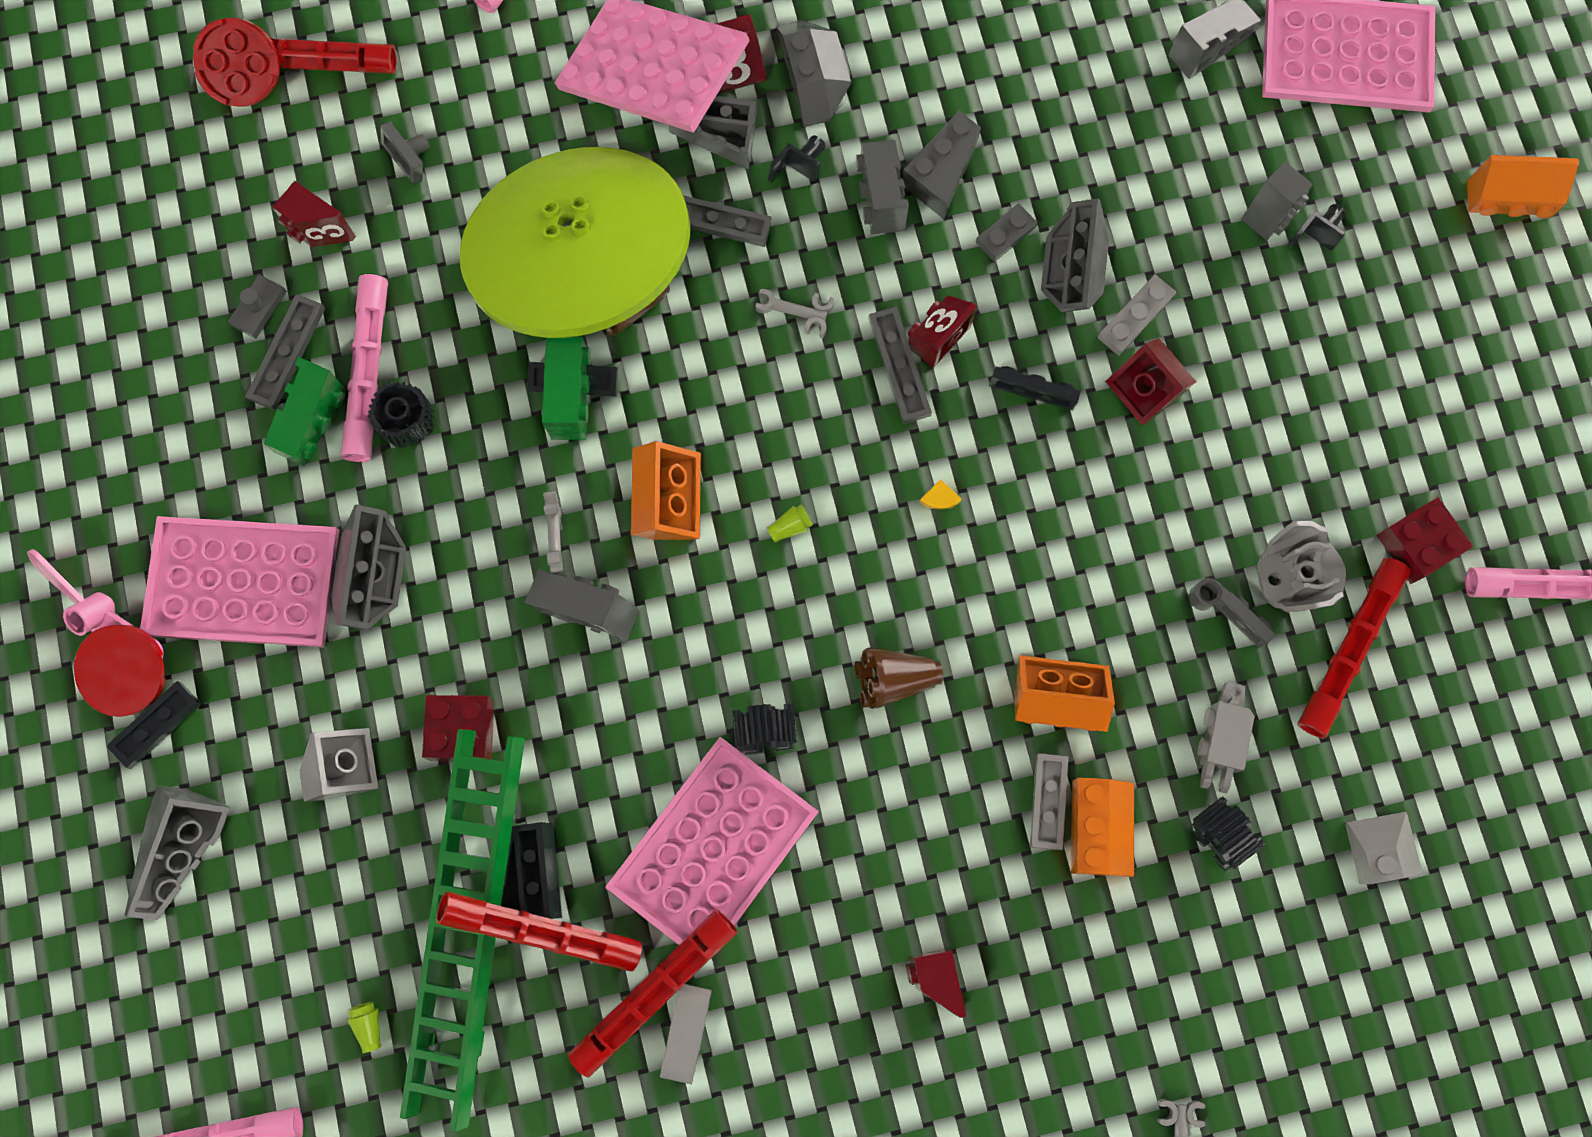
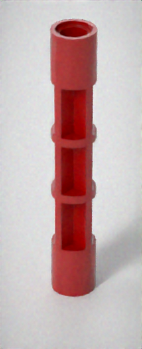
[271,38,397,74]
[1297,558,1411,739]
[436,891,642,972]
[568,909,738,1078]

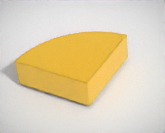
[920,479,962,509]

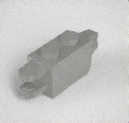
[1197,682,1255,794]

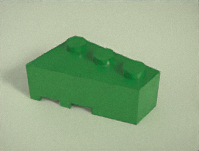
[542,336,591,440]
[264,356,346,466]

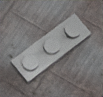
[1097,274,1177,356]
[1030,753,1069,851]

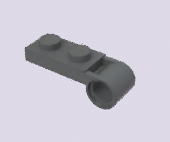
[1188,578,1276,648]

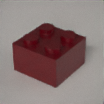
[1376,497,1474,584]
[422,695,494,761]

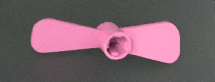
[27,549,164,659]

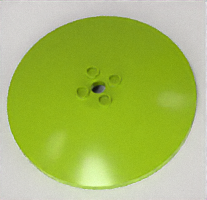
[460,147,690,338]

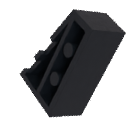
[501,822,562,919]

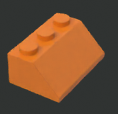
[1467,155,1579,218]
[631,441,701,540]
[1014,655,1115,732]
[1071,778,1134,877]

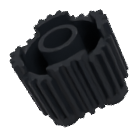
[367,381,435,448]
[732,704,797,755]
[1192,796,1265,871]

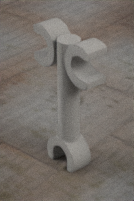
[755,289,834,338]
[543,491,563,573]
[1157,1099,1205,1137]

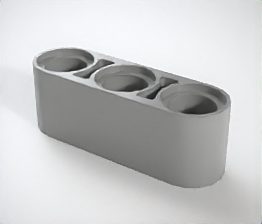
[660,984,712,1085]

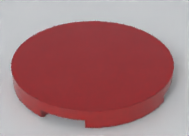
[193,18,280,107]
[74,625,166,717]

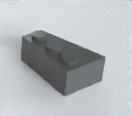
[1168,0,1261,79]
[668,96,757,170]
[902,111,981,219]
[856,140,909,235]
[1241,161,1313,241]
[525,569,639,643]

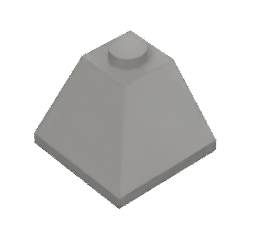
[300,728,378,802]
[1345,812,1422,884]

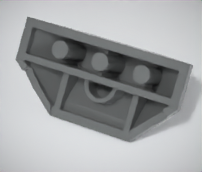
[776,20,851,127]
[1041,198,1109,312]
[331,504,406,630]

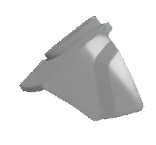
[1256,521,1346,612]

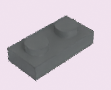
[976,203,1038,262]

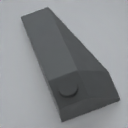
[125,785,230,920]

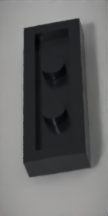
[528,362,618,397]
[989,366,1081,411]
[106,681,201,769]

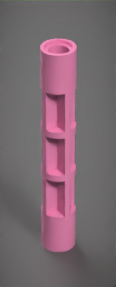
[341,274,388,462]
[1465,567,1592,600]
[155,1107,303,1137]

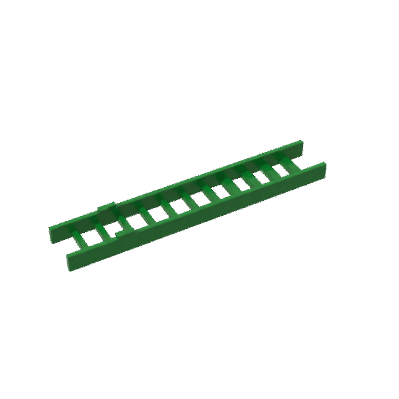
[400,729,525,1132]

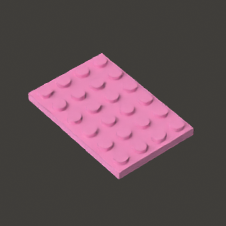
[555,0,750,133]
[1262,0,1435,113]
[140,516,340,647]
[605,737,819,965]

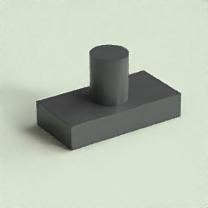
[380,122,430,184]
[228,274,287,339]

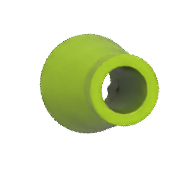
[767,504,813,543]
[347,1001,382,1053]

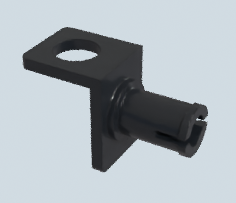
[768,135,826,183]
[1287,204,1346,250]

